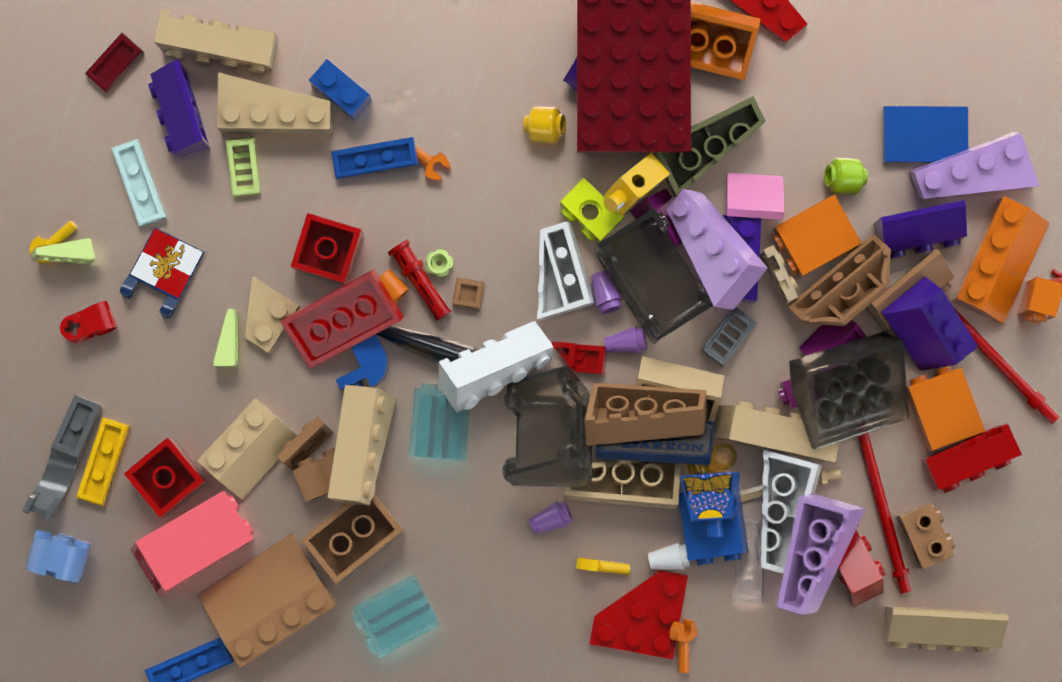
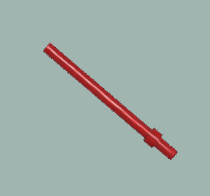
[952,305,1060,424]

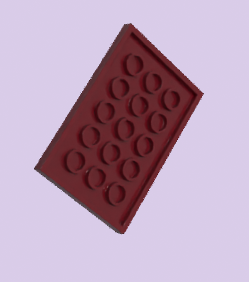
[577,0,691,153]

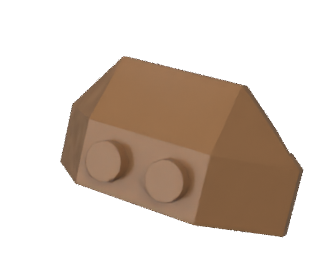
[787,234,891,326]

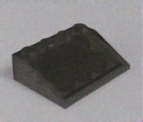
[789,331,909,450]

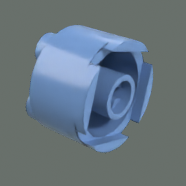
[26,529,91,582]

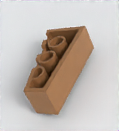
[585,383,707,446]

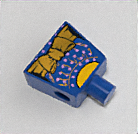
[681,472,740,538]

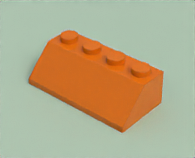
[691,1,760,81]
[951,196,1050,325]

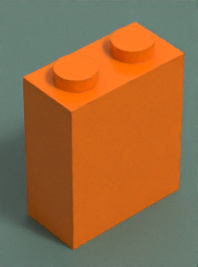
[772,194,862,278]
[904,366,985,451]

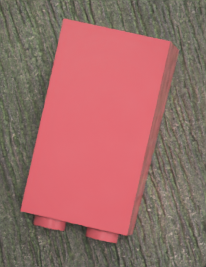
[130,491,254,598]

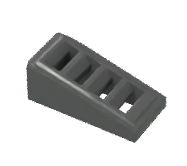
[701,307,757,367]

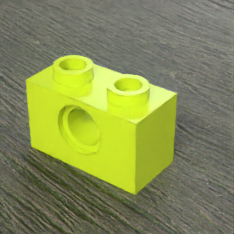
[560,178,624,243]

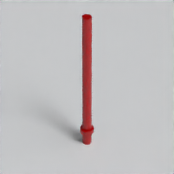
[851,411,912,594]

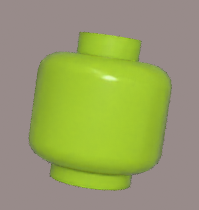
[824,158,868,195]

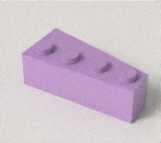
[909,132,1040,199]
[667,189,768,310]

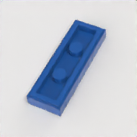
[331,137,419,179]
[145,637,235,682]

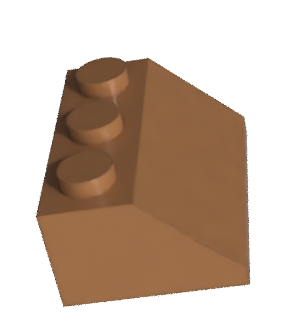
[865,249,954,333]

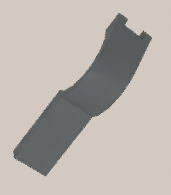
[22,395,102,523]

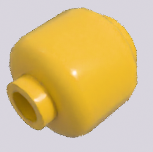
[523,107,566,143]

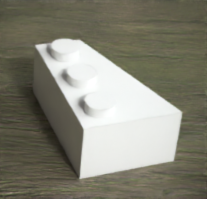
[537,221,595,320]

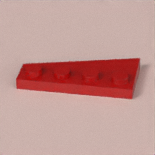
[729,0,808,43]

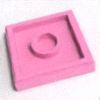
[726,173,784,220]

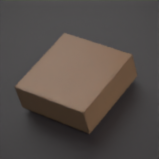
[452,277,485,310]

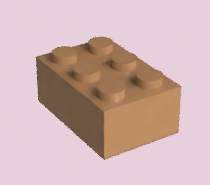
[301,493,405,584]

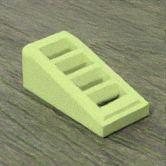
[226,136,261,196]
[31,238,95,264]
[213,309,239,367]

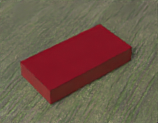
[85,33,144,93]

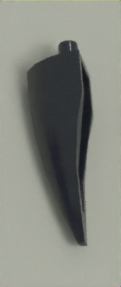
[377,326,475,364]

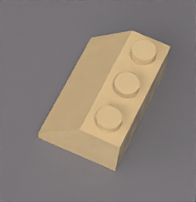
[635,356,725,422]
[197,398,297,499]

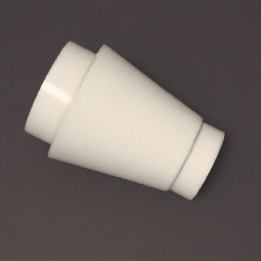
[648,542,691,570]

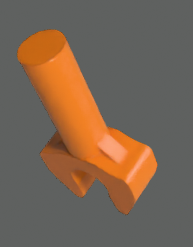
[416,146,451,181]
[670,618,697,673]

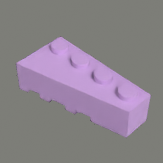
[777,494,866,615]

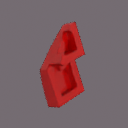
[552,341,607,375]

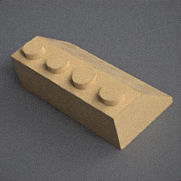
[884,606,1009,653]

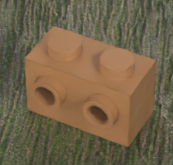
[897,503,955,569]

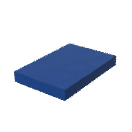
[883,106,968,163]

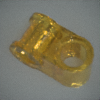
[686,444,737,475]

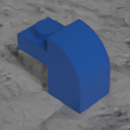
[336,334,388,391]

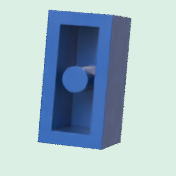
[309,59,372,121]

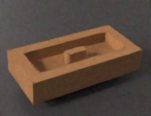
[277,416,333,471]

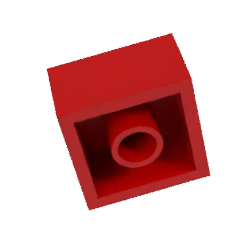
[290,213,364,285]
[124,437,208,518]

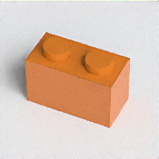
[1018,277,1062,324]

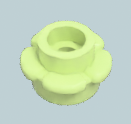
[426,249,453,277]

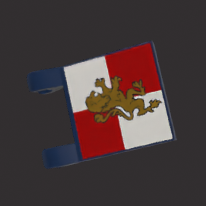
[120,227,205,319]

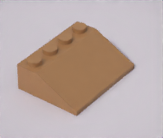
[198,533,338,668]

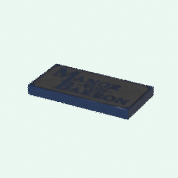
[596,422,715,465]

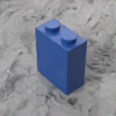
[679,489,749,565]

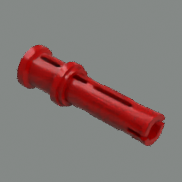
[387,239,451,321]

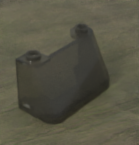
[594,208,714,344]
[502,365,592,487]

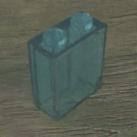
[409,383,471,461]
[351,574,441,658]

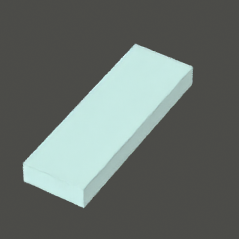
[111,139,167,228]

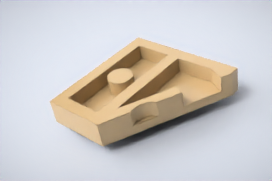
[760,245,799,304]
[245,277,300,354]

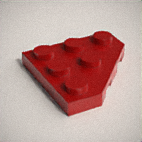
[589,570,688,659]

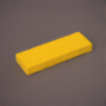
[76,417,130,506]

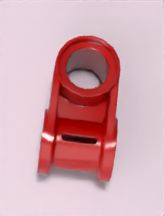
[59,301,118,343]

